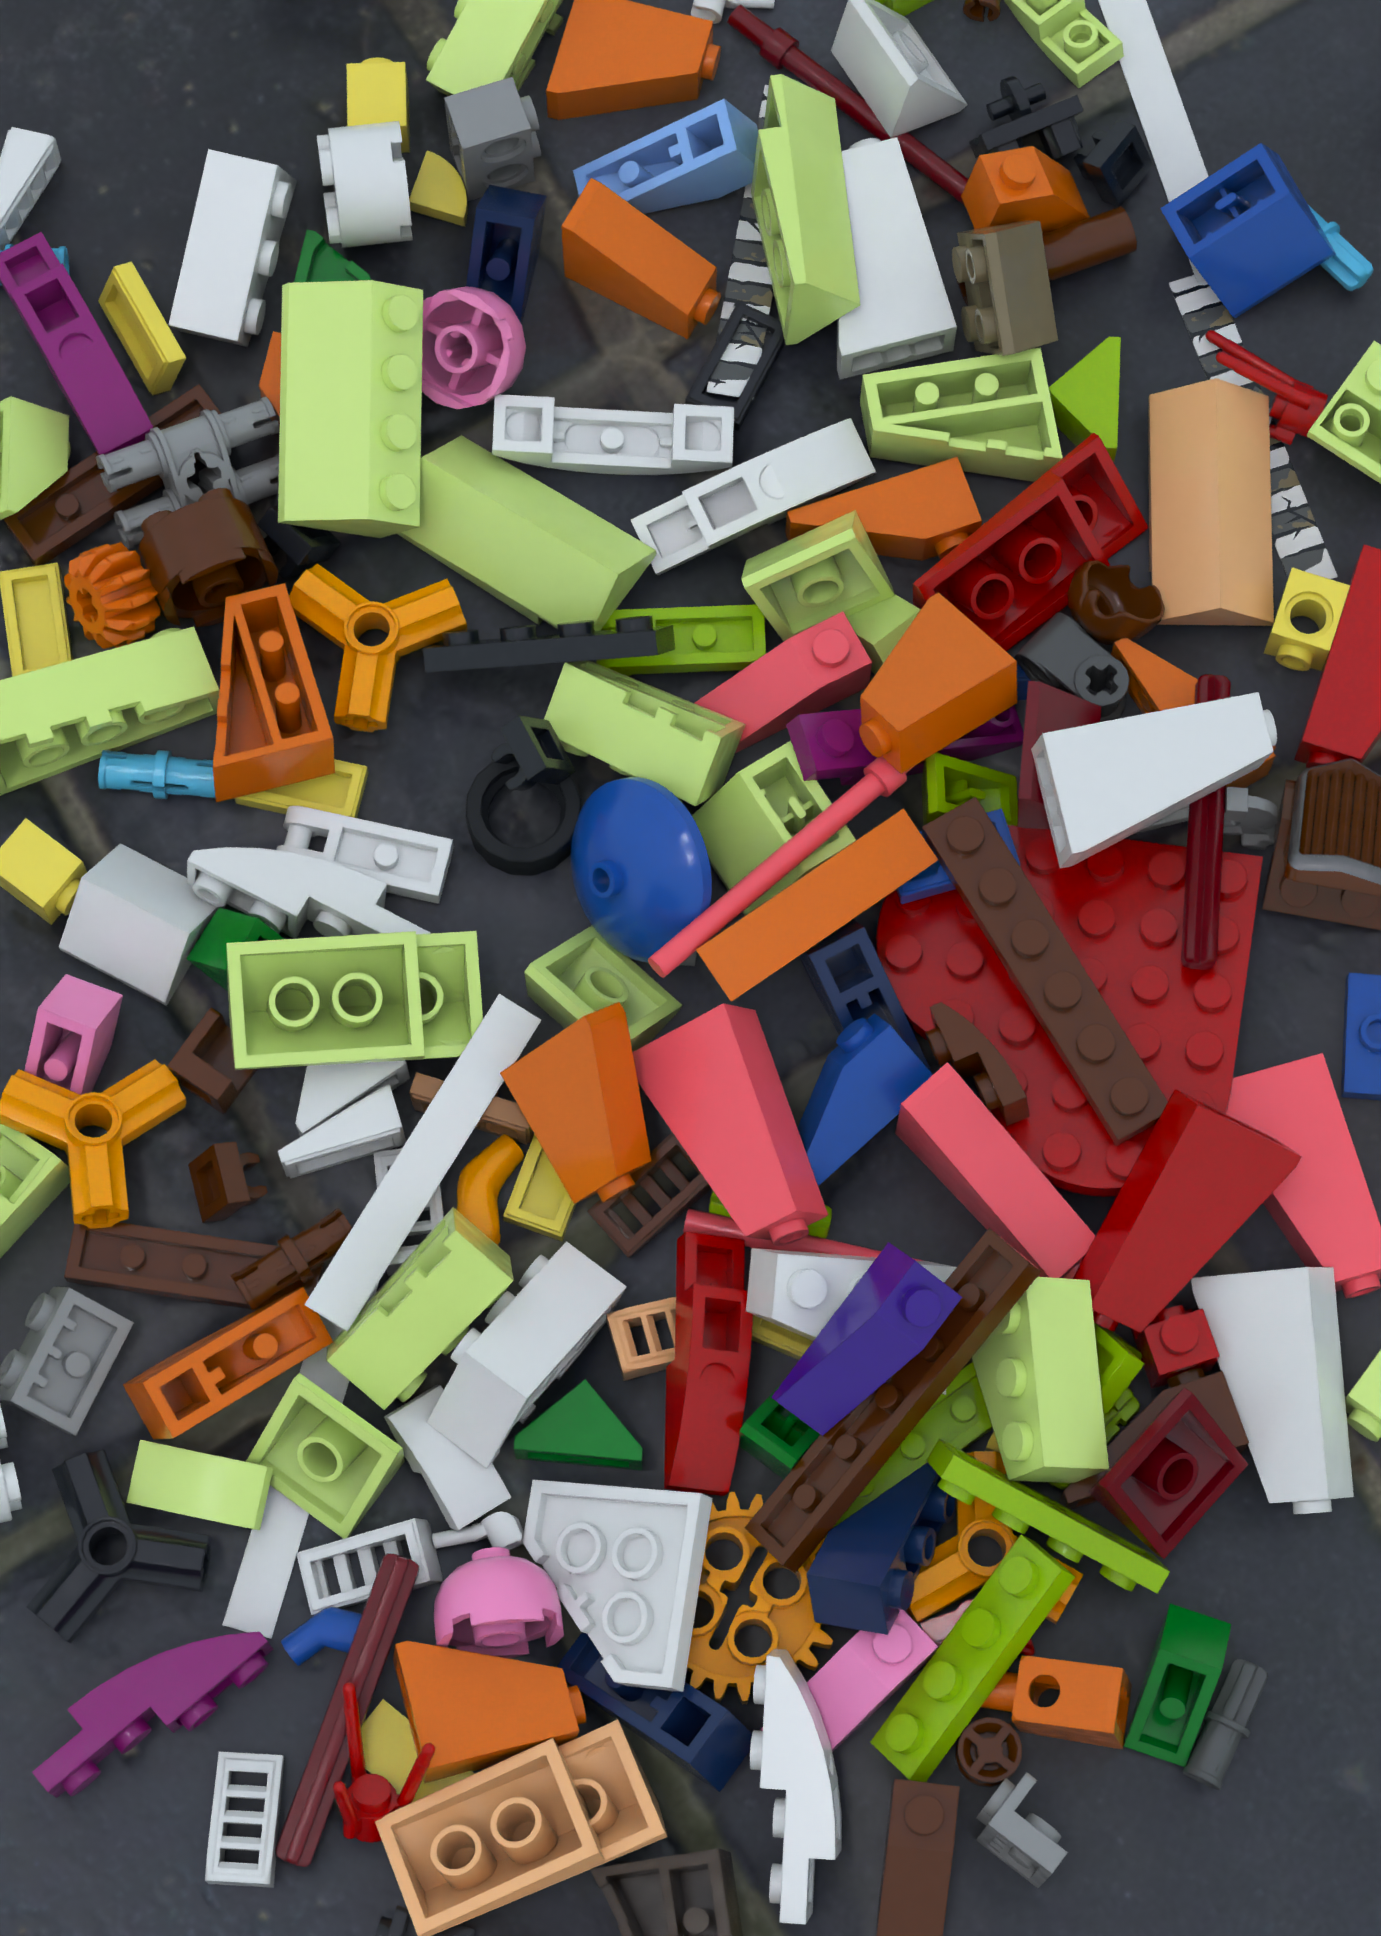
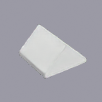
[831,0,968,138]
[59,843,226,1006]

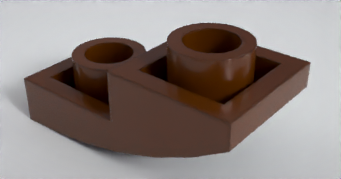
[925,1002,1030,1126]

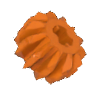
[64,542,160,649]

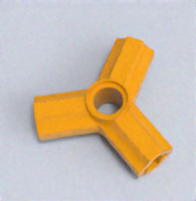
[289,563,468,732]
[0,1059,186,1229]
[906,1451,1083,1624]

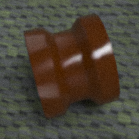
[955,1717,1022,1788]

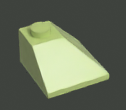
[0,396,71,520]

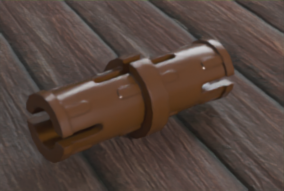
[230,1208,352,1310]

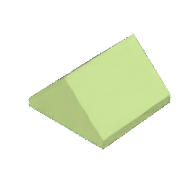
[741,510,895,641]
[524,925,682,1052]
[246,1373,405,1539]

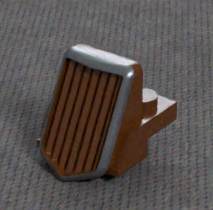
[1262,758,1381,930]

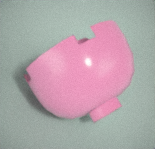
[422,286,526,409]
[434,1547,564,1658]

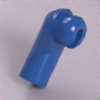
[281,1607,362,1666]

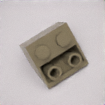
[952,220,1058,356]

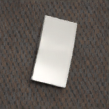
[384,1385,511,1530]

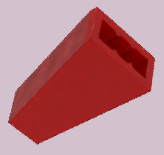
[1294,544,1381,768]
[1073,1089,1302,1333]

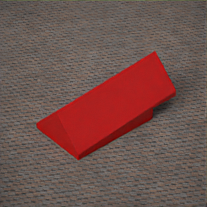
[913,433,1149,651]

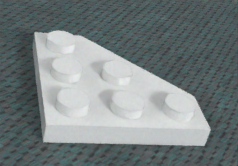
[522,1480,713,1692]

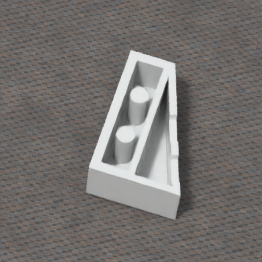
[168,149,297,347]
[426,1241,627,1468]
[746,1248,957,1395]

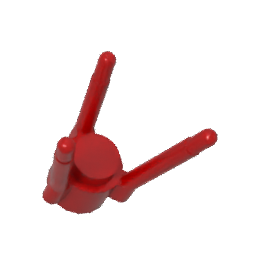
[1205,330,1328,445]
[333,1682,435,1843]

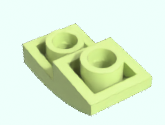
[1004,0,1124,89]
[126,1440,273,1530]

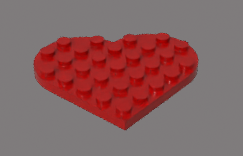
[876,825,1263,1197]

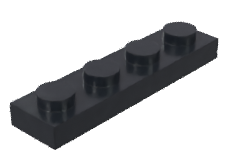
[423,616,675,673]

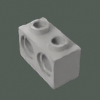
[444,77,541,201]

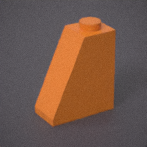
[546,0,721,120]
[561,178,721,339]
[859,592,1017,774]
[500,1002,652,1204]
[393,1641,586,1783]

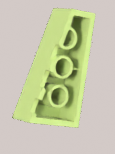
[0,626,220,796]

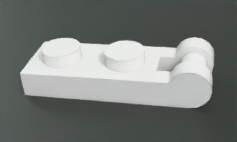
[276,806,454,904]

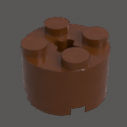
[138,488,278,627]

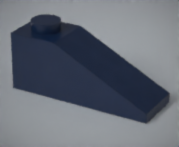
[799,919,933,1074]
[557,1632,752,1792]

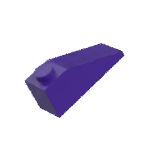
[771,1242,962,1436]

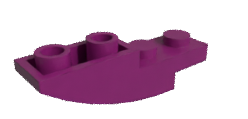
[0,232,153,455]
[786,705,1024,786]
[32,1632,274,1798]

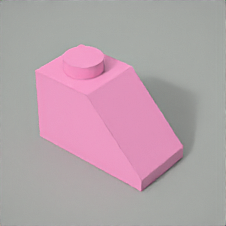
[24,974,123,1095]

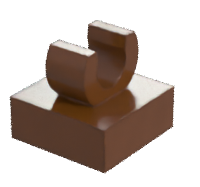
[188,1141,268,1223]

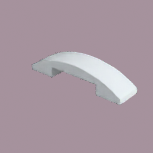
[492,394,734,475]

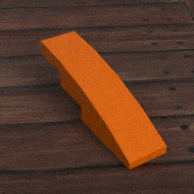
[696,808,938,1002]

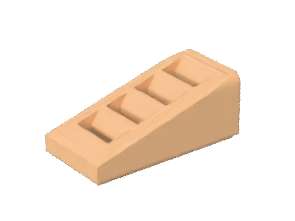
[606,1297,676,1381]

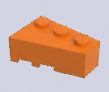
[213,583,335,803]

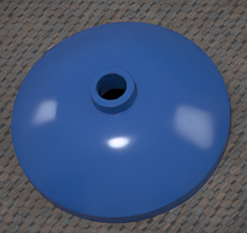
[571,777,712,962]

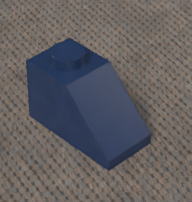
[466,185,547,324]

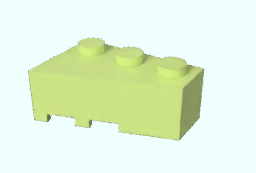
[426,0,563,96]
[860,347,1063,482]
[544,661,746,806]
[326,1207,514,1410]
[972,1277,1109,1483]

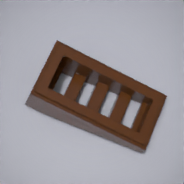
[587,1132,712,1258]

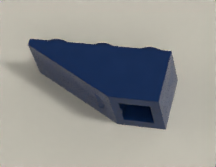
[807,1462,957,1635]

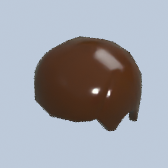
[1067,560,1165,645]

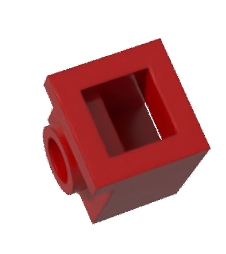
[1131,1305,1220,1389]

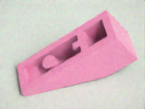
[760,1610,938,1752]

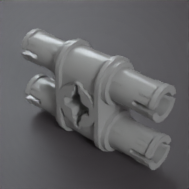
[96,396,279,549]

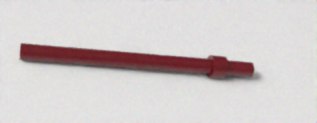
[727,5,968,206]

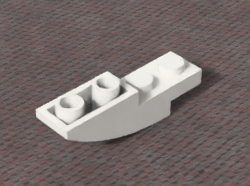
[631,418,877,576]
[187,847,430,939]
[750,1649,842,1925]

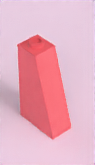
[633,1003,828,1246]
[1226,1053,1381,1299]
[895,1062,1095,1279]

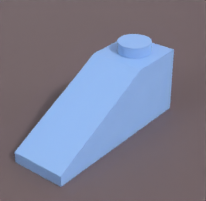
[573,99,758,214]

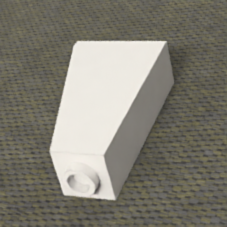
[837,137,957,380]
[1031,692,1277,869]
[1191,1267,1354,1514]

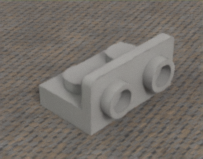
[0,1287,134,1436]
[976,1772,1068,1888]

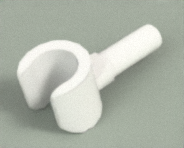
[691,0,775,24]
[432,1511,524,1550]

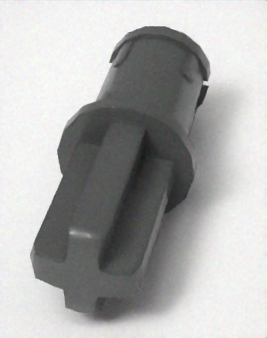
[1182,1659,1268,1790]

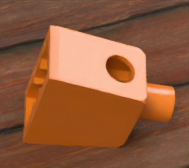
[981,1656,1132,1750]

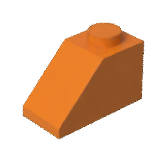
[961,146,1090,234]

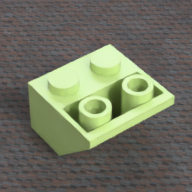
[1307,341,1381,484]
[692,741,856,916]

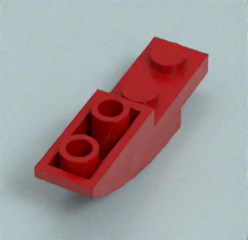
[664,1231,753,1496]

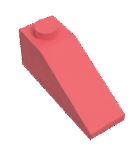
[694,611,872,753]

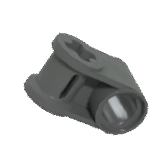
[1014,613,1129,722]

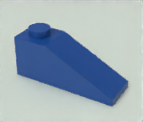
[798,1013,933,1186]

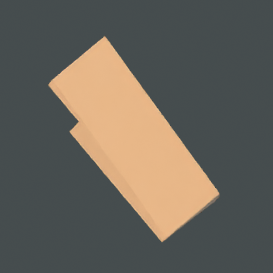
[1148,378,1274,626]
[375,1719,668,1936]

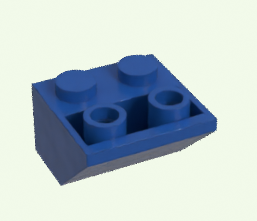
[1160,143,1336,318]

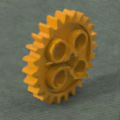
[687,1492,833,1704]

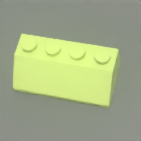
[278,280,423,538]

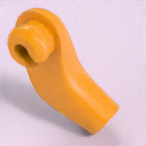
[457,1134,524,1245]

